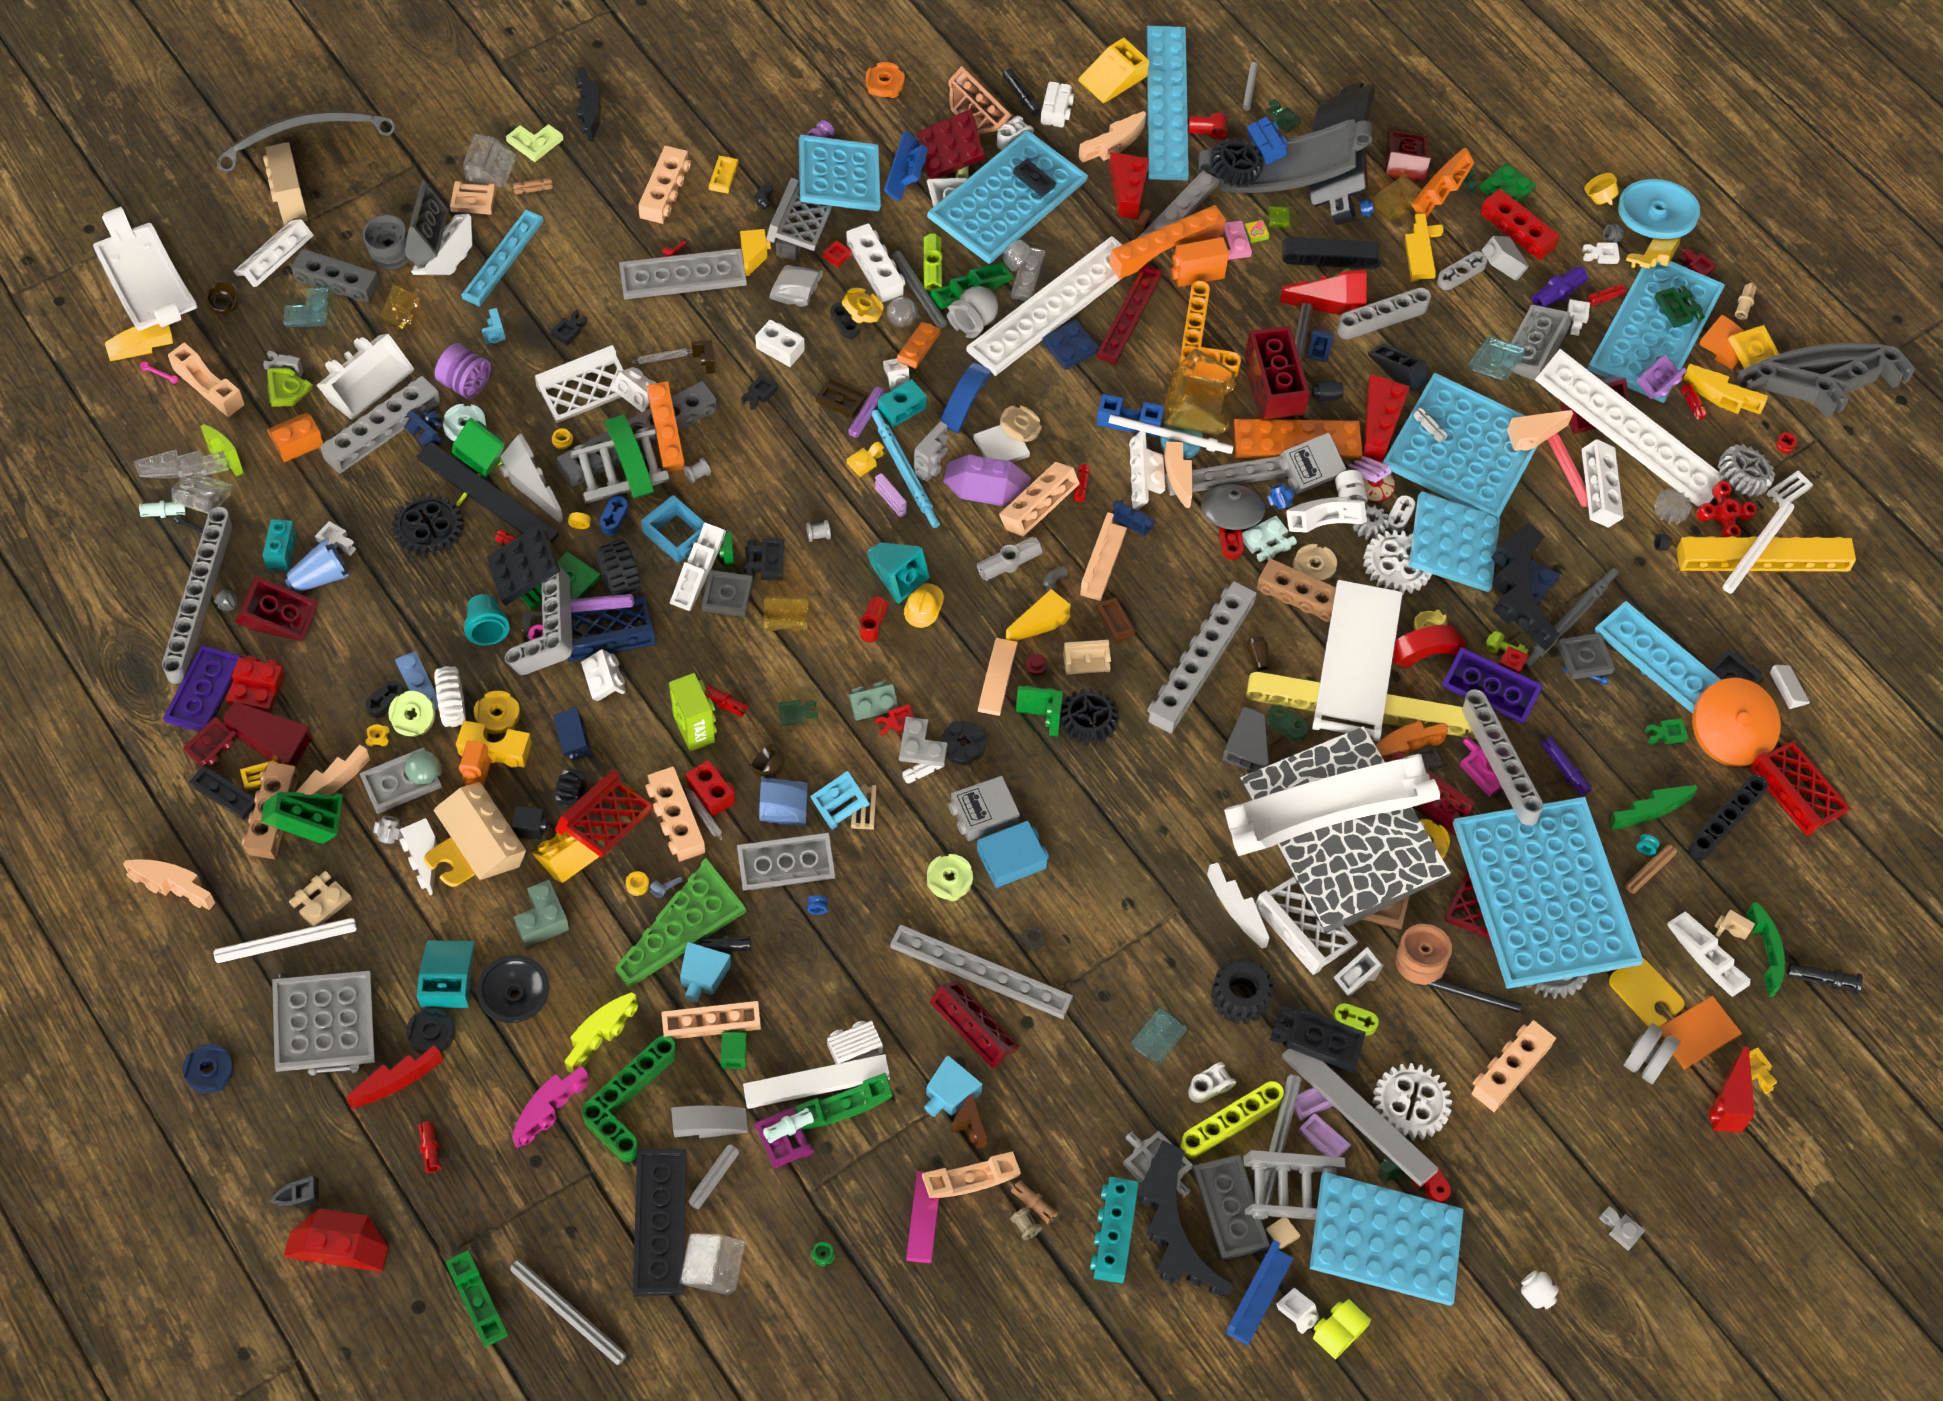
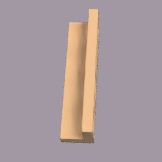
[1080,512,1127,601]

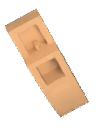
[1079,111,1146,163]
[123,859,215,910]

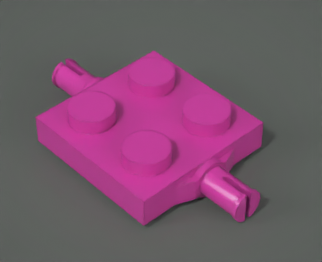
[1460,736,1503,797]

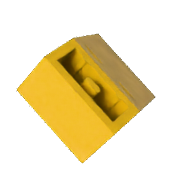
[1078,38,1149,104]

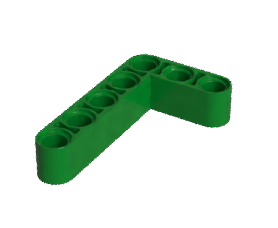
[581,1036,677,1162]

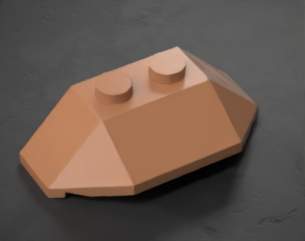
[949,66,1012,135]

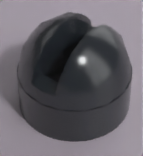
[1654,533,1672,551]

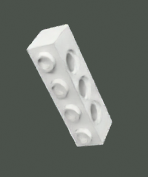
[847,223,905,302]
[1582,439,1624,528]

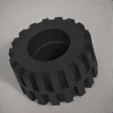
[596,538,641,596]
[1211,958,1274,1024]

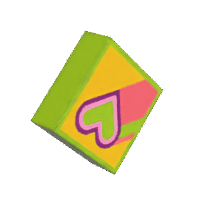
[1244,220,1270,243]

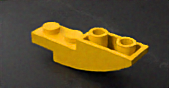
[1683,364,1768,414]

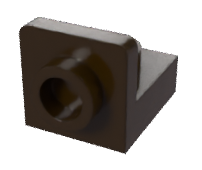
[691,340,715,374]

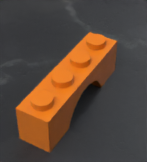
[647,382,684,472]

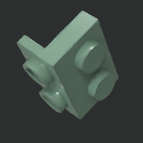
[847,681,899,721]

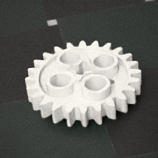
[1363,530,1432,595]
[1372,1063,1452,1141]

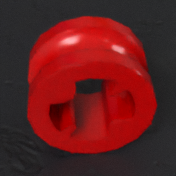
[1776,432,1797,454]

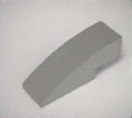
[671,1106,748,1138]

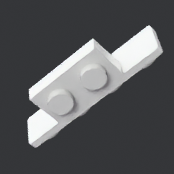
[1129,431,1165,510]

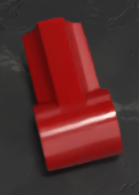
[1188,113,1228,140]
[860,596,889,643]

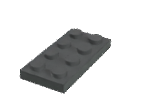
[1193,1155,1270,1261]

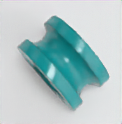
[1636,834,1660,856]

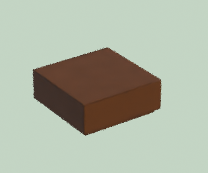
[1134,209,1152,237]

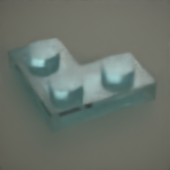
[283,288,329,327]

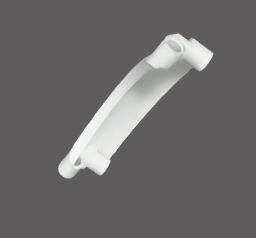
[1224,754,1440,856]

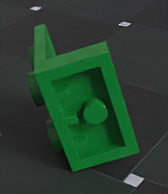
[1016,686,1063,737]

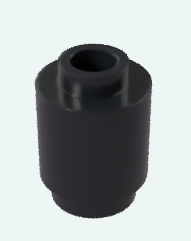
[1312,380,1344,402]

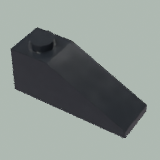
[1368,343,1429,391]

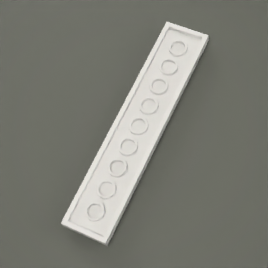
[967,236,1122,376]
[1535,349,1723,507]

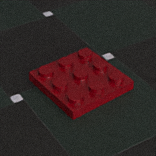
[917,109,986,179]

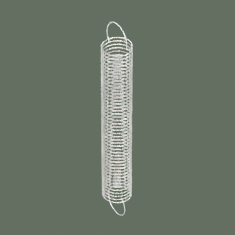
[632,348,691,364]
[686,788,722,840]

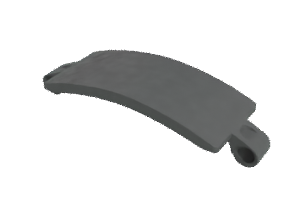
[217,110,395,172]
[1198,119,1372,193]

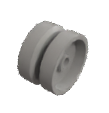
[1623,1023,1681,1085]

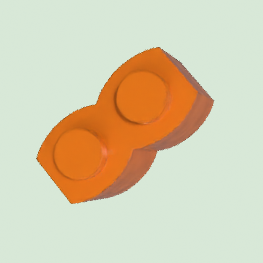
[459,740,491,787]

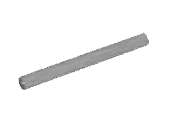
[1264,1074,1301,1205]
[510,1259,626,1365]

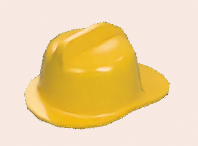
[1584,173,1619,206]
[904,583,944,628]

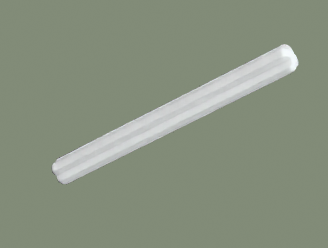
[1723,501,1794,594]
[214,918,356,963]

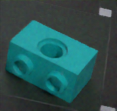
[878,379,927,428]
[262,519,297,572]

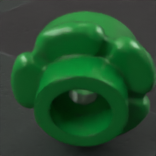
[810,1242,835,1266]

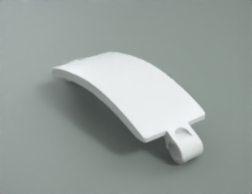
[93,207,197,331]

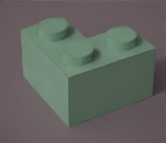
[514,880,569,948]

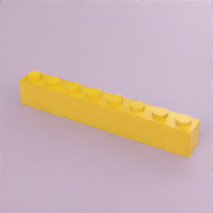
[1676,536,1856,571]

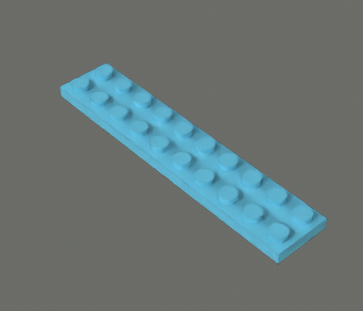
[1147,26,1189,181]

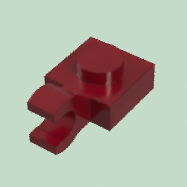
[1678,247,1717,276]

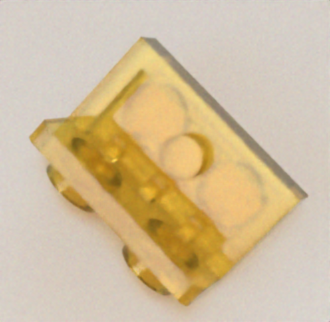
[378,284,420,331]
[763,596,808,631]

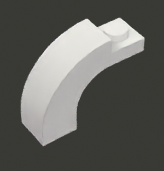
[1287,497,1367,532]

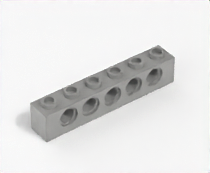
[320,376,441,474]

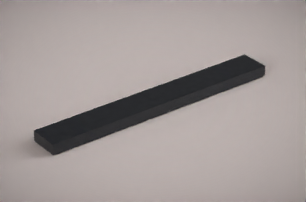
[416,442,559,544]

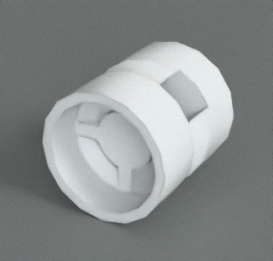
[1335,470,1368,504]

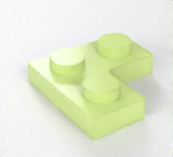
[506,124,563,162]

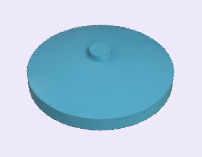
[1618,179,1700,239]

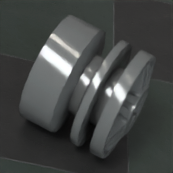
[363,214,410,270]

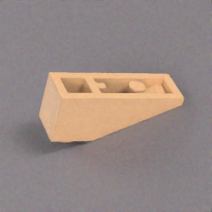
[1507,410,1573,451]

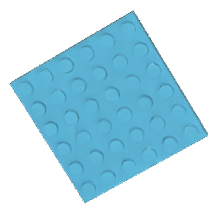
[1382,373,1538,519]

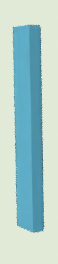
[461,210,544,306]

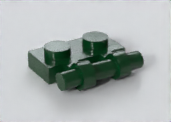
[1654,285,1705,328]

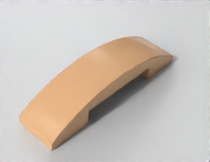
[922,1152,1021,1198]

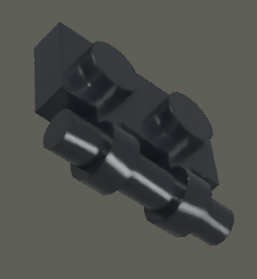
[744,538,785,580]

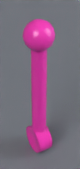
[140,362,178,384]

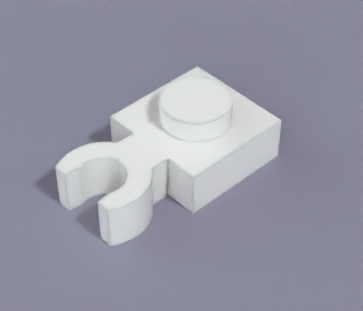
[1582,243,1620,264]

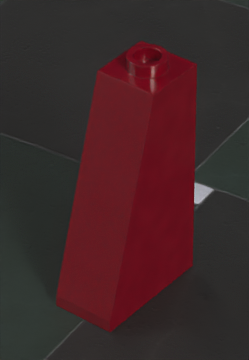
[224,701,312,767]

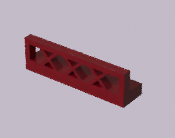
[929,980,1020,1069]

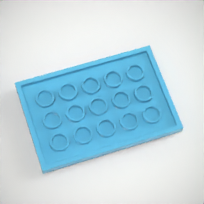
[1310,1172,1463,1305]

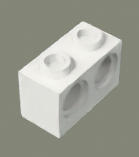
[756,320,804,367]

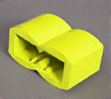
[1313,1299,1371,1359]

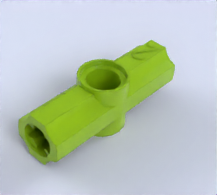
[923,234,942,293]

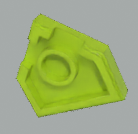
[267,368,313,407]

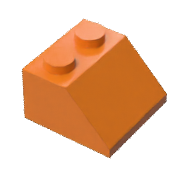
[267,413,323,462]

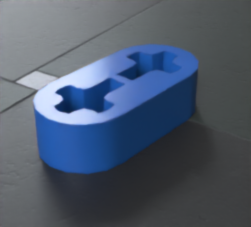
[600,496,628,535]

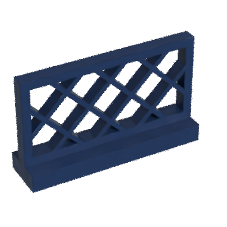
[567,597,656,662]

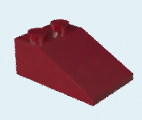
[1385,130,1430,181]
[235,576,318,642]

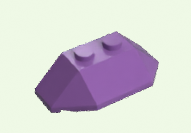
[944,454,1031,506]

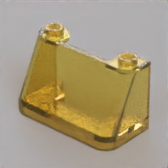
[1162,348,1236,435]

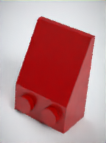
[1708,1047,1755,1133]

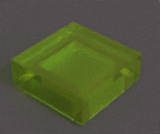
[1268,207,1290,228]

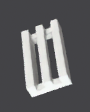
[1767,471,1813,507]

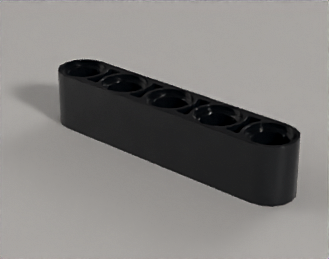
[1282,237,1381,269]
[1688,775,1768,861]

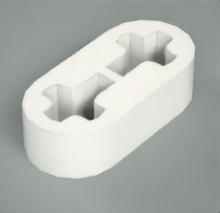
[1388,496,1415,533]

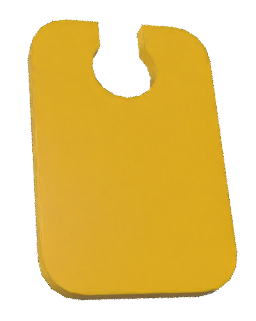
[424,837,476,887]
[1609,957,1684,1027]

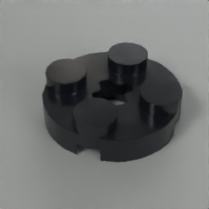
[941,721,986,765]

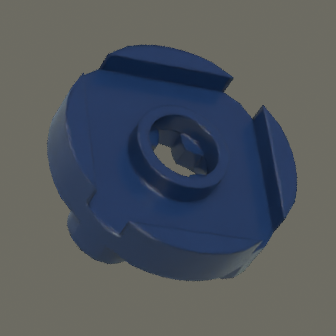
[182,1044,234,1093]

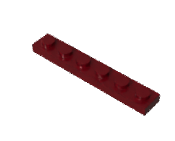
[1097,265,1163,365]

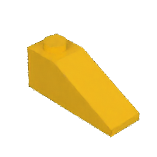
[1006,589,1071,641]

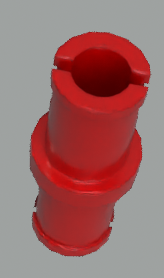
[704,685,748,718]
[418,1122,441,1173]

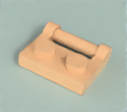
[450,181,497,215]

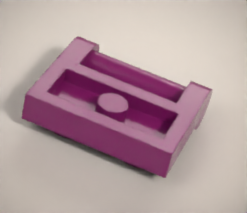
[755,1108,814,1169]

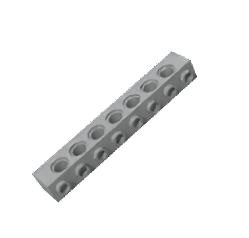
[1147,581,1257,734]

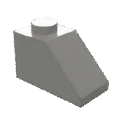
[1482,236,1529,280]

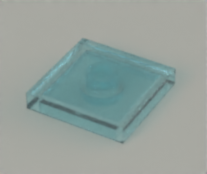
[1468,336,1525,381]

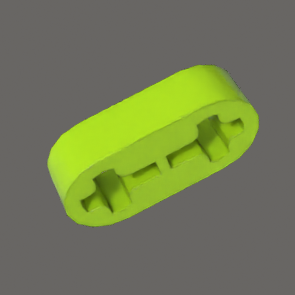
[1333,1003,1379,1036]

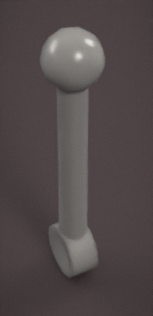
[308,1064,360,1076]

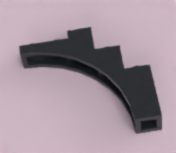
[1491,522,1560,651]
[1137,1140,1234,1298]

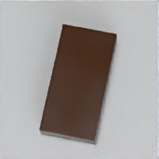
[1096,597,1136,643]

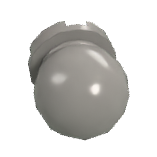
[947,286,998,339]

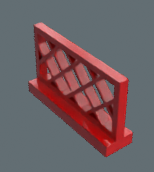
[1750,741,1851,836]
[555,769,654,858]

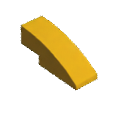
[105,324,173,361]

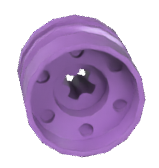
[435,343,491,399]

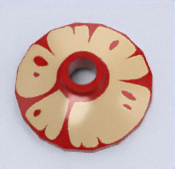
[1363,474,1396,503]

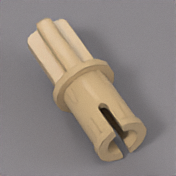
[1735,283,1757,320]

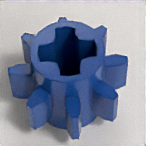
[1267,483,1295,509]

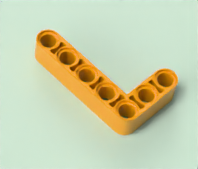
[1179,281,1241,379]

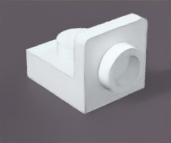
[883,359,910,390]
[1276,1288,1319,1334]

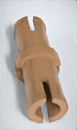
[1011,1180,1058,1224]

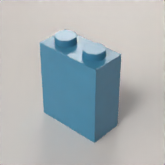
[977,821,1049,888]

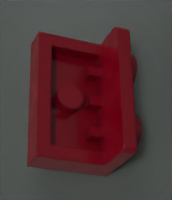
[182,717,237,768]

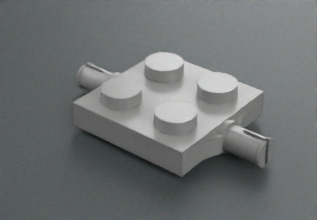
[1123,1130,1193,1198]

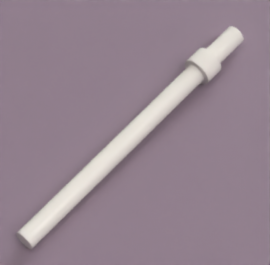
[1108,414,1233,454]

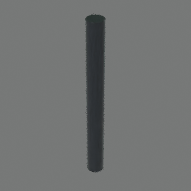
[1427,979,1522,1013]

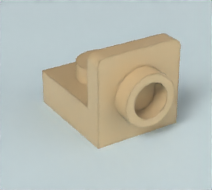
[1714,910,1755,940]

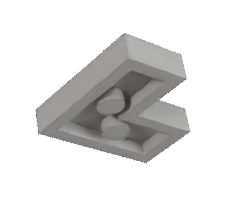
[899,717,947,767]

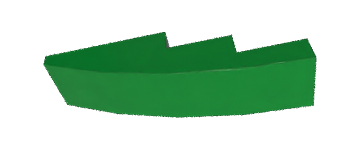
[930,262,1013,309]
[1608,785,1697,830]

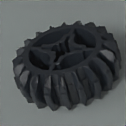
[1210,138,1264,188]
[1059,687,1120,746]

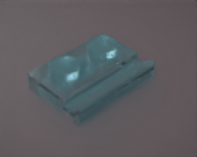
[1131,1008,1187,1066]

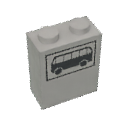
[1279,433,1347,494]
[948,776,1020,841]

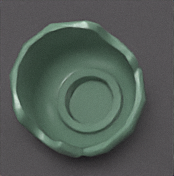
[405,750,442,784]

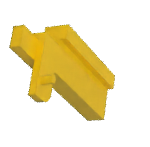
[1404,213,1443,282]
[1626,237,1681,269]

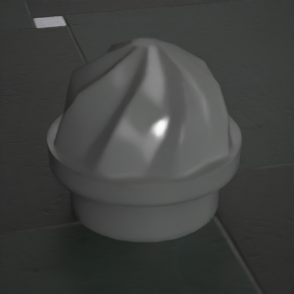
[1603,224,1624,243]
[214,588,238,611]

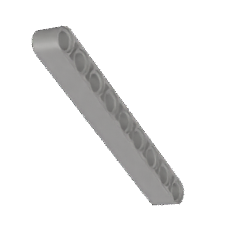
[162,507,232,684]

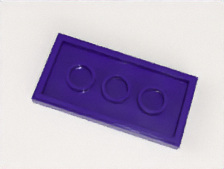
[163,644,243,732]

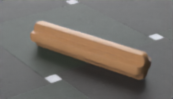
[1625,844,1677,894]

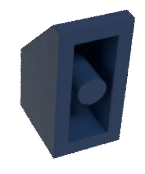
[1307,326,1334,362]

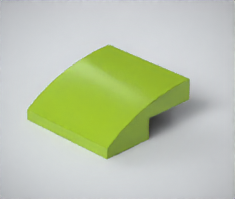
[200,424,244,477]

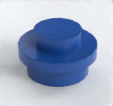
[1360,197,1374,218]

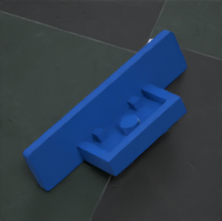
[884,131,928,202]

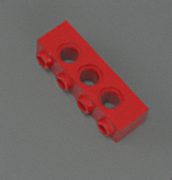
[1480,189,1560,261]

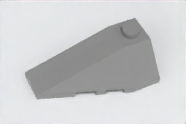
[499,434,563,523]

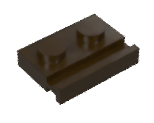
[816,376,868,419]

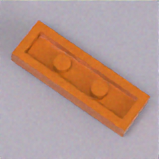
[897,322,941,368]

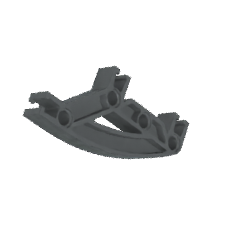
[1735,343,1915,419]

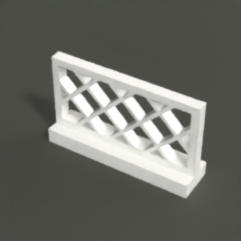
[535,345,623,423]
[1255,877,1358,975]

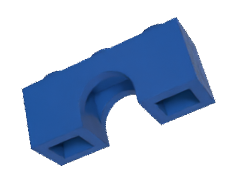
[1097,394,1164,437]

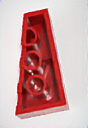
[1362,374,1410,463]

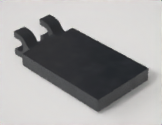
[1270,1005,1366,1072]

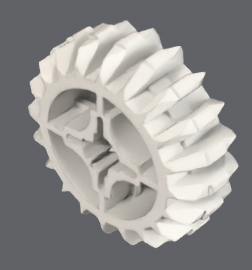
[435,666,466,727]

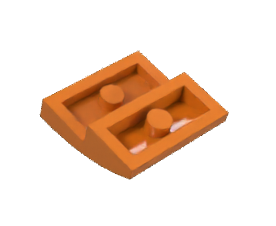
[1699,315,1744,370]

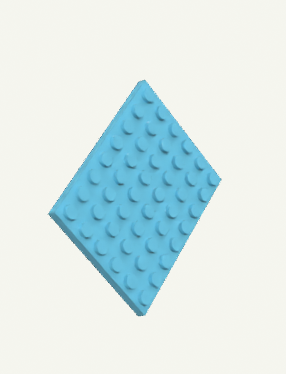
[1453,797,1643,989]

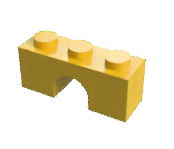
[456,721,532,767]

